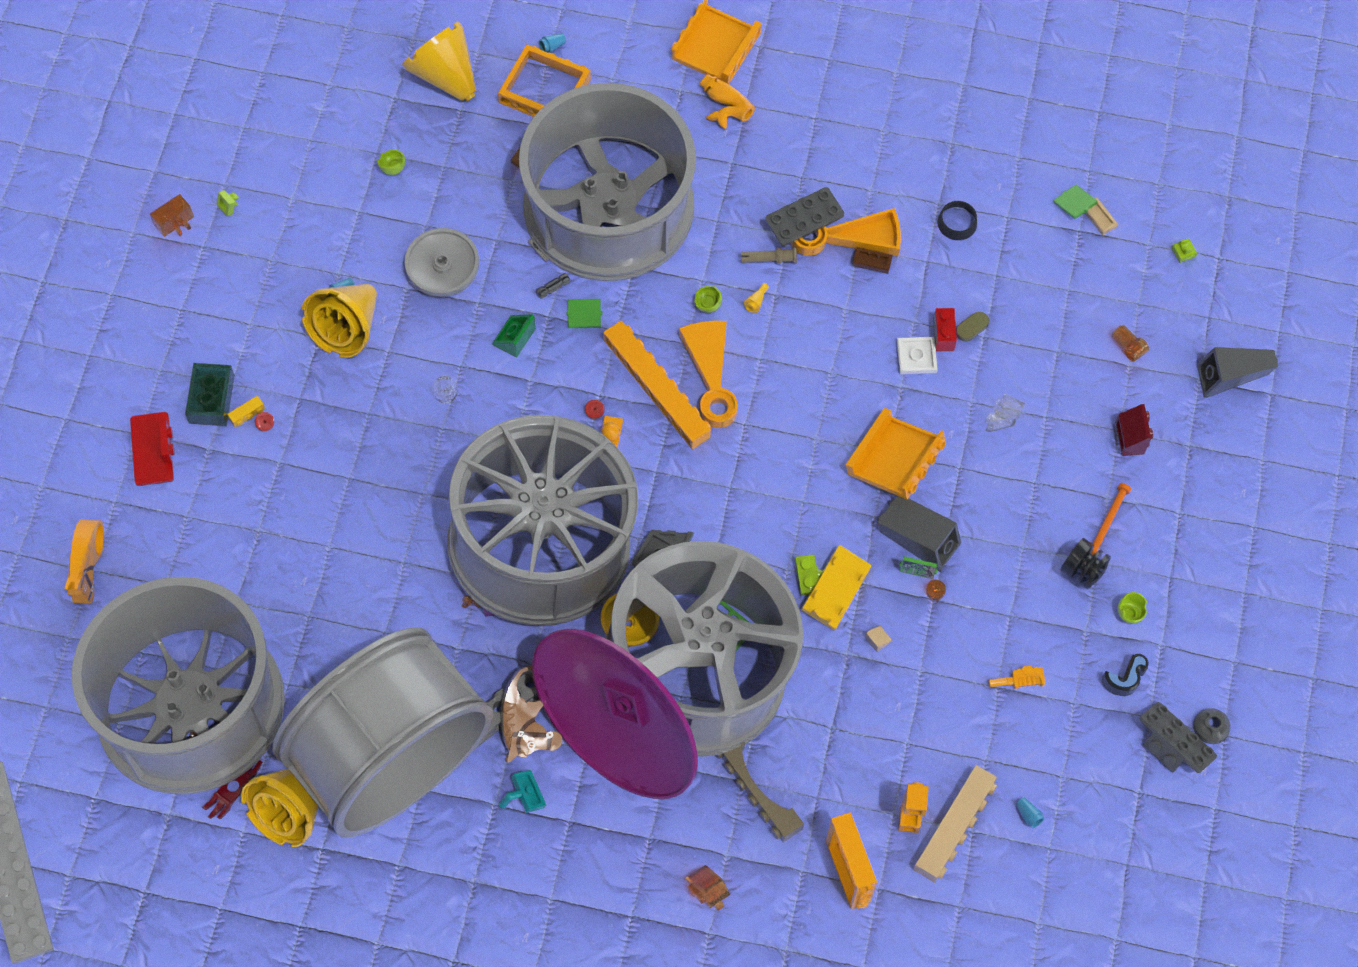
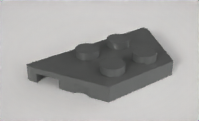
[632,530,694,568]

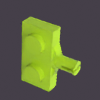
[795,555,823,596]

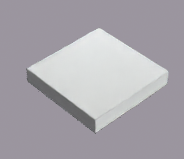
[897,337,938,374]

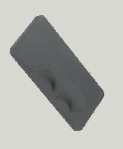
[765,187,845,246]
[1139,702,1217,773]

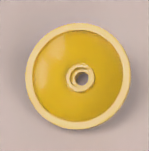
[600,594,659,646]

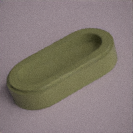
[956,312,989,342]

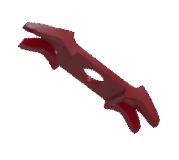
[202,760,263,819]

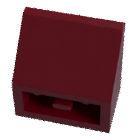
[1115,404,1153,456]

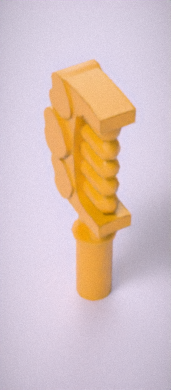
[988,665,1045,690]

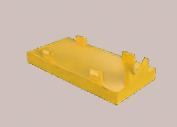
[801,545,872,631]

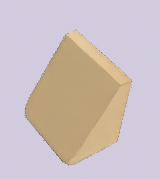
[865,626,892,652]

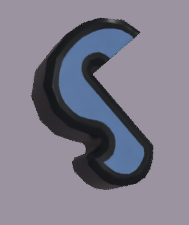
[1102,654,1149,696]

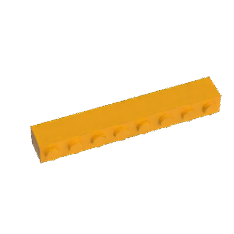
[603,320,711,450]

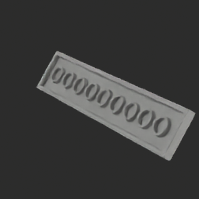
[0,761,54,964]

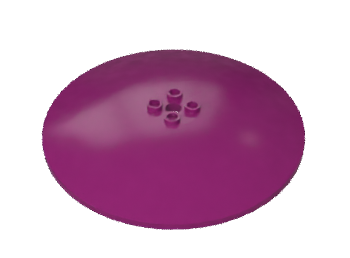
[532,629,698,799]

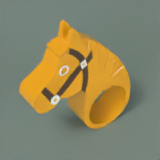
[65,519,104,604]

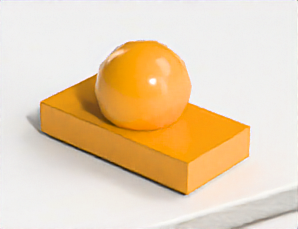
[601,416,623,448]

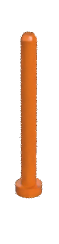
[1091,483,1131,555]

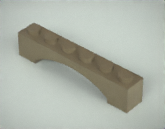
[716,742,804,843]

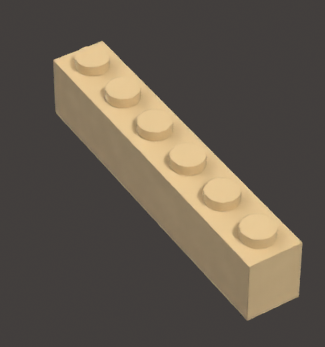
[914,765,997,883]

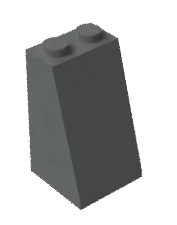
[877,496,961,572]

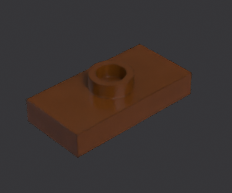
[852,247,893,274]

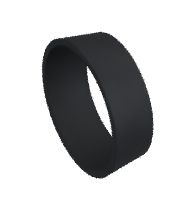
[937,201,977,240]

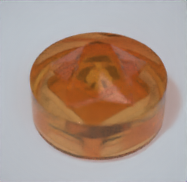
[926,580,946,600]

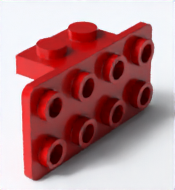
[130,412,175,486]

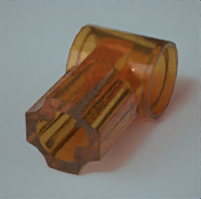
[1111,325,1149,362]

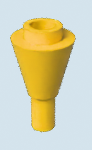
[744,283,769,313]

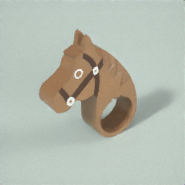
[501,666,562,763]

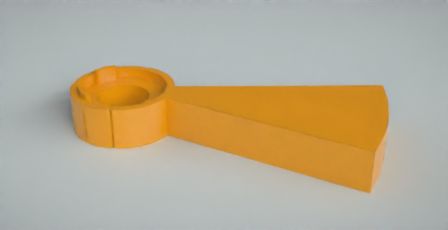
[791,208,901,256]
[679,321,738,428]

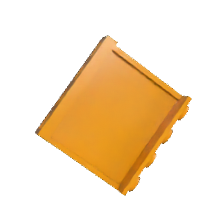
[671,0,762,84]
[846,408,946,500]

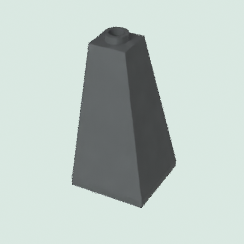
[1197,347,1278,398]

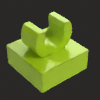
[216,190,239,217]
[1172,238,1197,263]

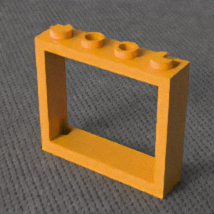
[498,44,591,117]
[826,812,877,909]

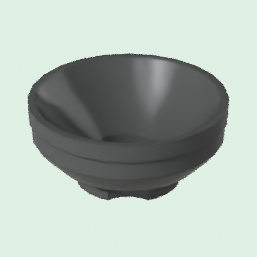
[1193,708,1230,744]

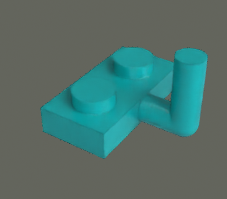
[499,770,546,813]

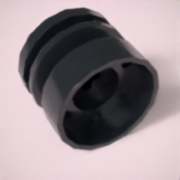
[1060,538,1111,590]

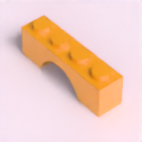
[898,782,929,833]

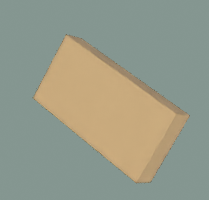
[1085,198,1118,236]

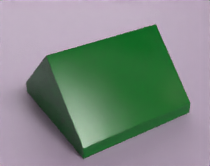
[492,314,536,358]

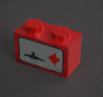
[933,308,957,351]

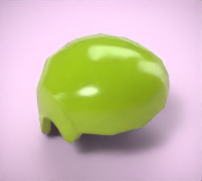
[377,149,406,175]
[694,286,722,313]
[1118,592,1148,624]

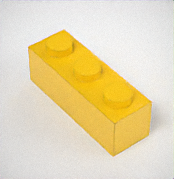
[227,395,265,428]

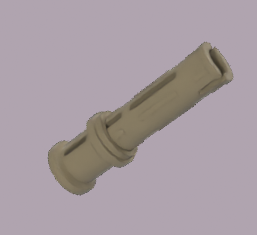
[741,247,797,264]

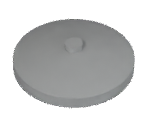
[405,228,479,297]

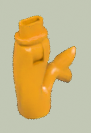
[700,74,755,129]

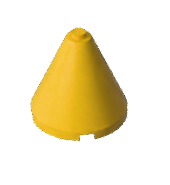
[402,22,476,102]
[301,284,377,358]
[241,769,319,847]

